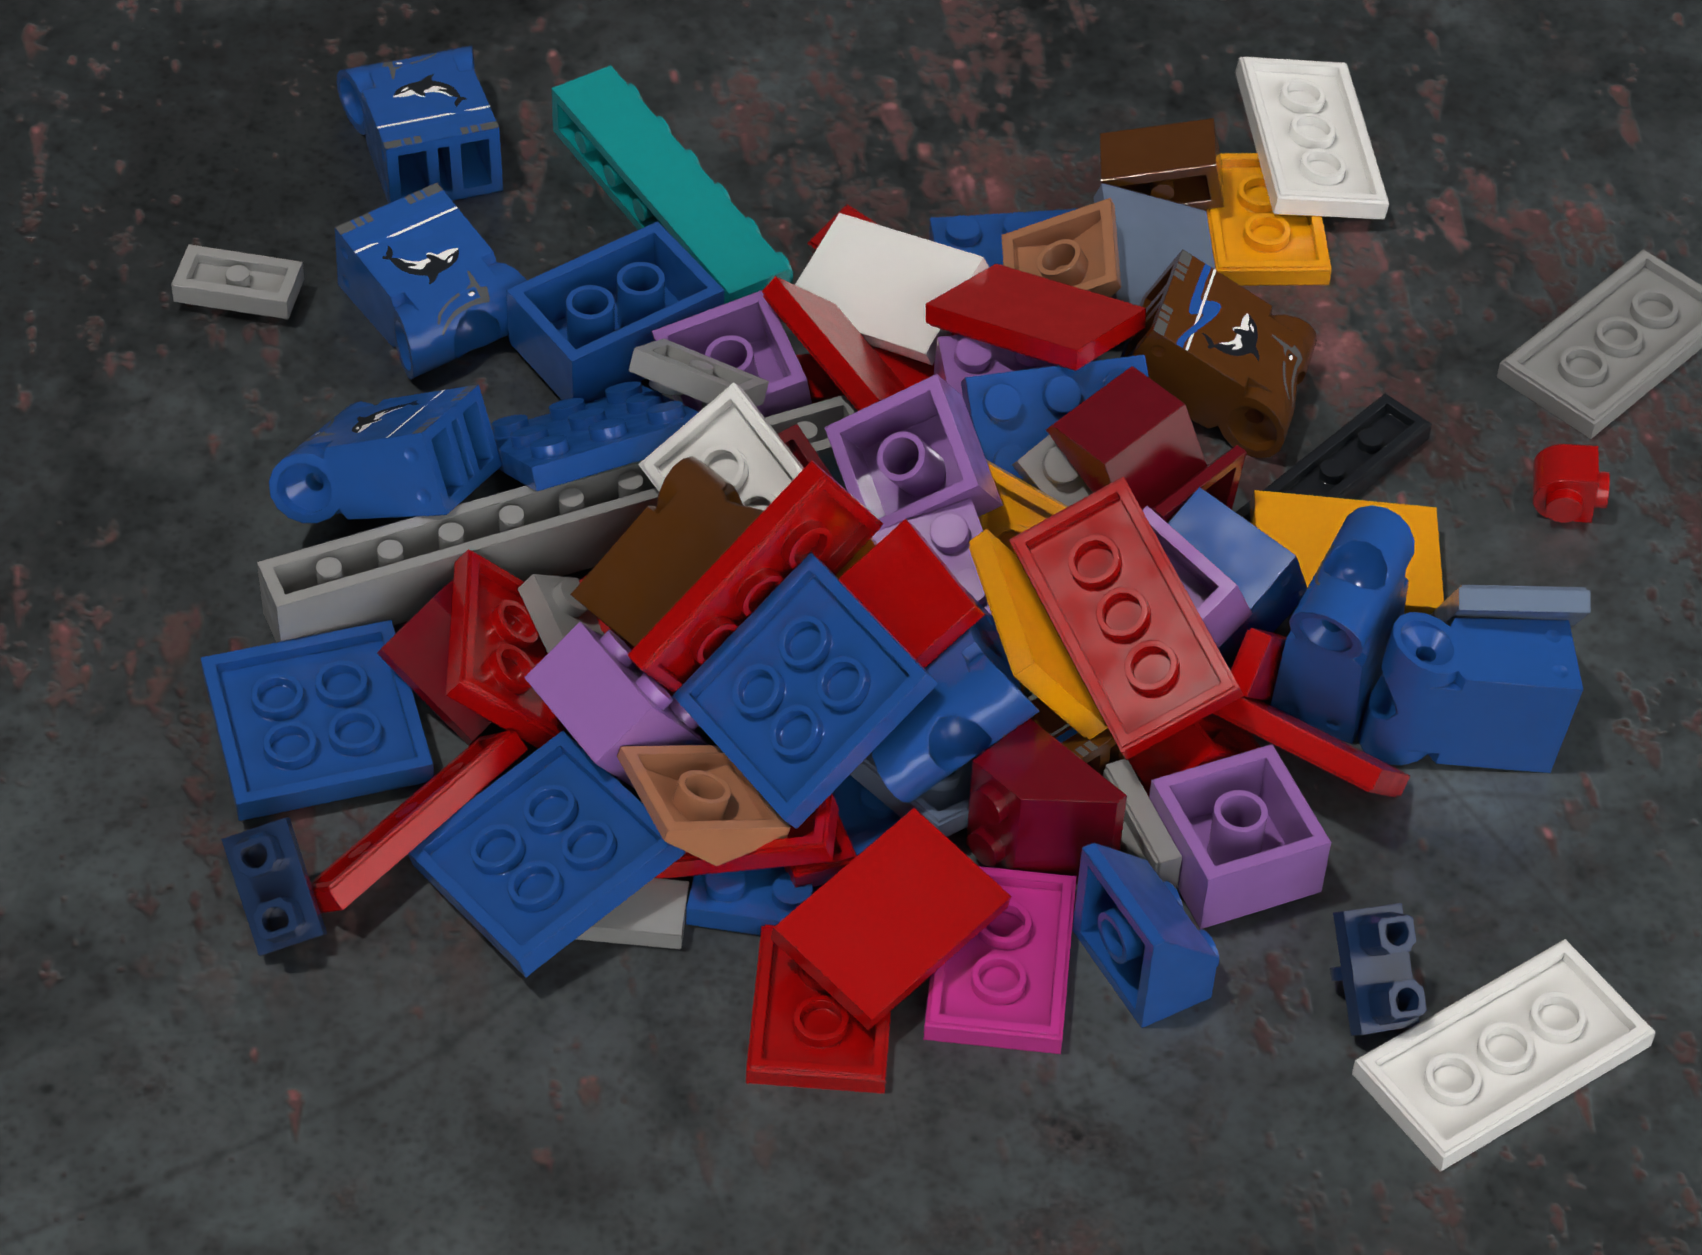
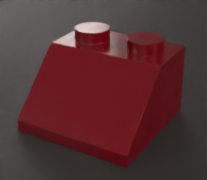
[966,719,1127,885]

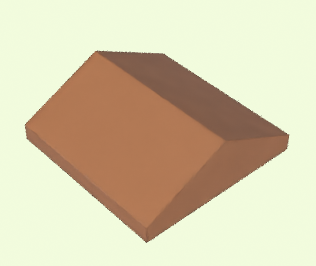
[1002,198,1121,297]
[617,745,790,866]

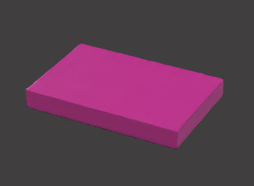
[923,866,1077,1054]

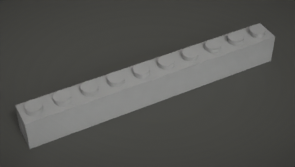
[257,395,858,642]

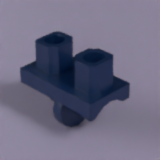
[221,817,327,956]
[1330,903,1427,1036]

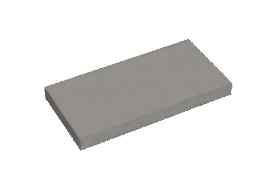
[1497,249,1702,439]

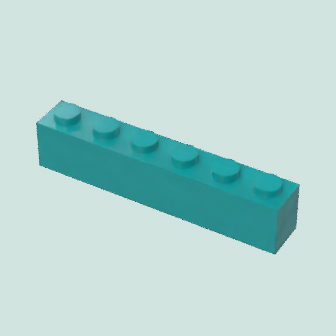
[552,65,794,315]

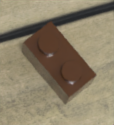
[1100,118,1224,210]

